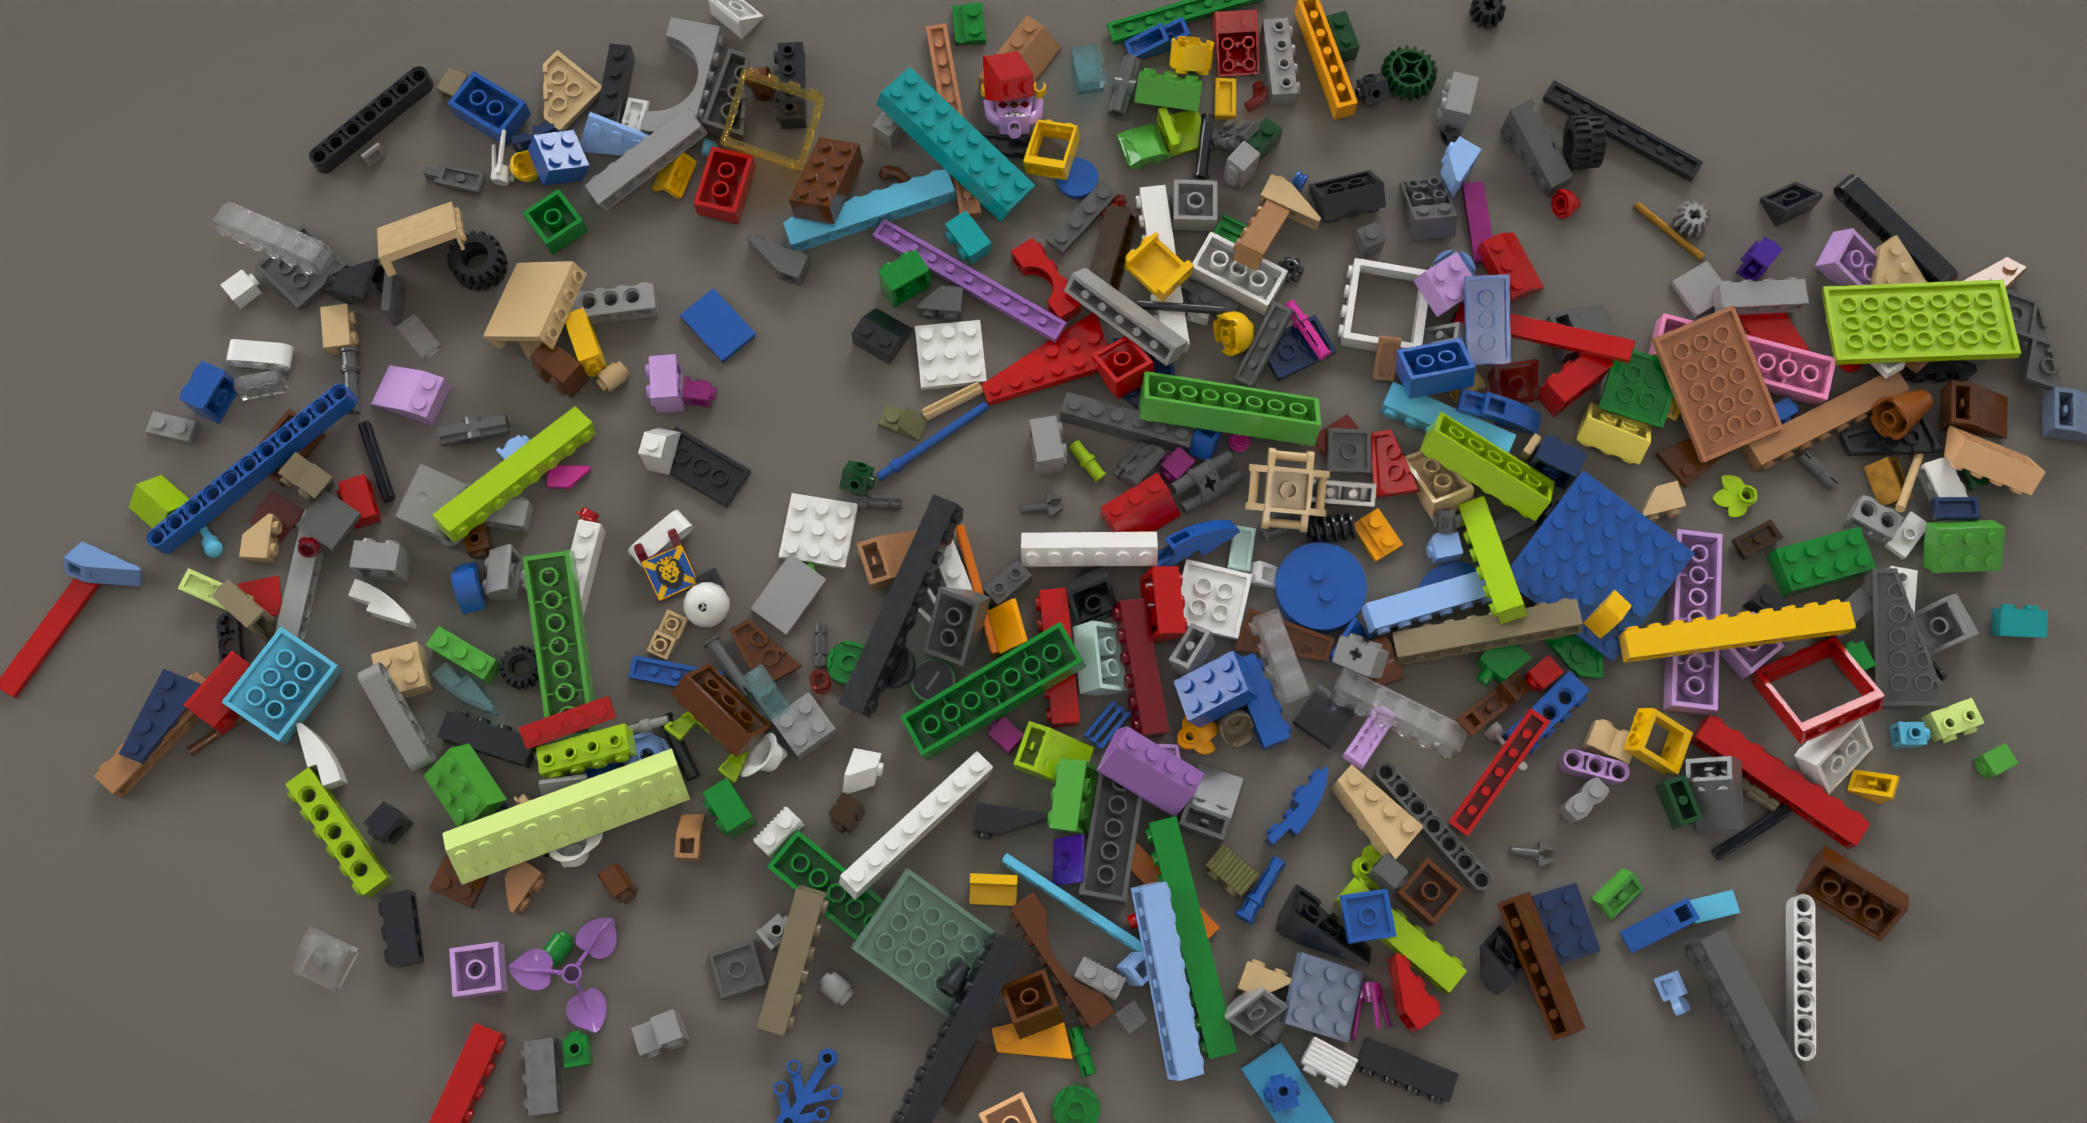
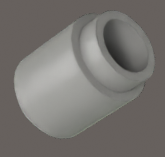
[819,971,855,1007]

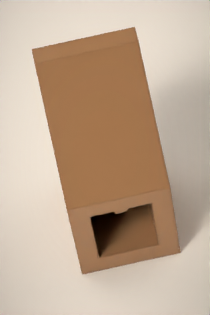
[674,814,706,862]
[504,861,547,915]

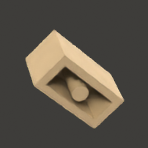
[320,304,359,356]

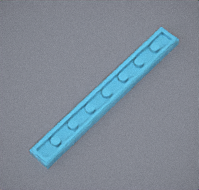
[1002,853,1143,952]

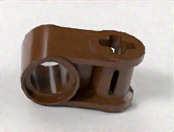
[745,66,775,102]

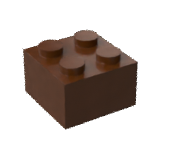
[529,343,589,398]
[1393,857,1464,927]
[1001,969,1065,1039]

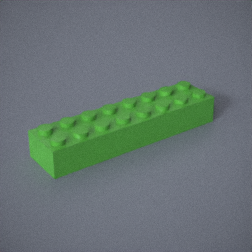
[1139,371,1321,446]
[522,550,599,742]

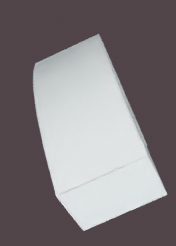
[348,579,417,629]
[296,723,348,790]

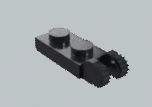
[979,131,1031,159]

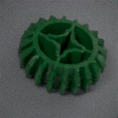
[1381,45,1438,101]

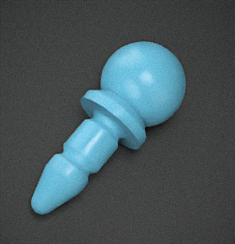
[199,526,223,558]

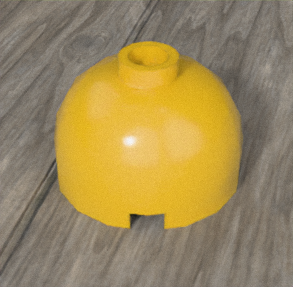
[1213,311,1254,356]

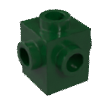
[839,460,876,496]

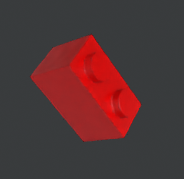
[337,474,382,529]

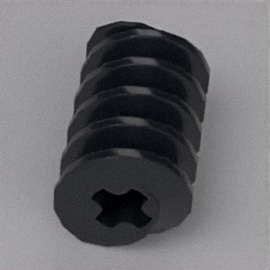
[1307,513,1356,543]

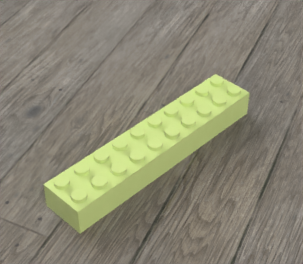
[443,749,690,885]

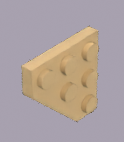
[543,50,602,132]
[1871,235,1927,285]

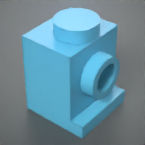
[1889,721,1930,749]

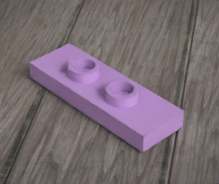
[1342,704,1397,770]

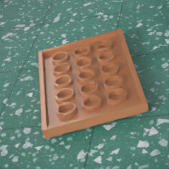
[1651,305,1784,463]

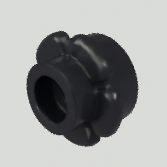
[1440,126,1459,146]

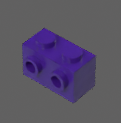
[1736,236,1783,281]

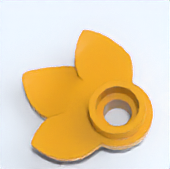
[1177,716,1218,755]

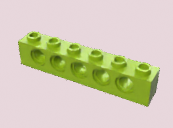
[285,767,394,898]

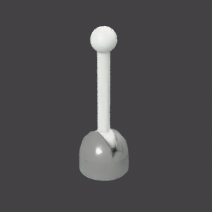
[1483,721,1528,771]

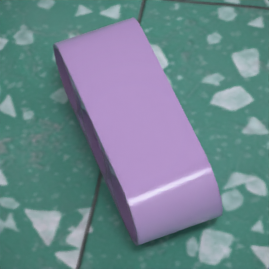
[1558,749,1630,786]

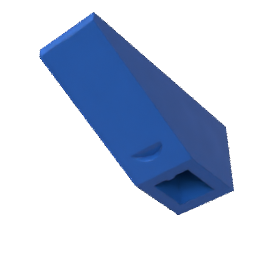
[1619,897,1700,953]

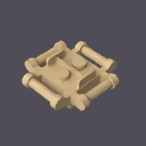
[1245,448,1330,533]

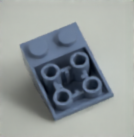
[2042,387,2087,443]

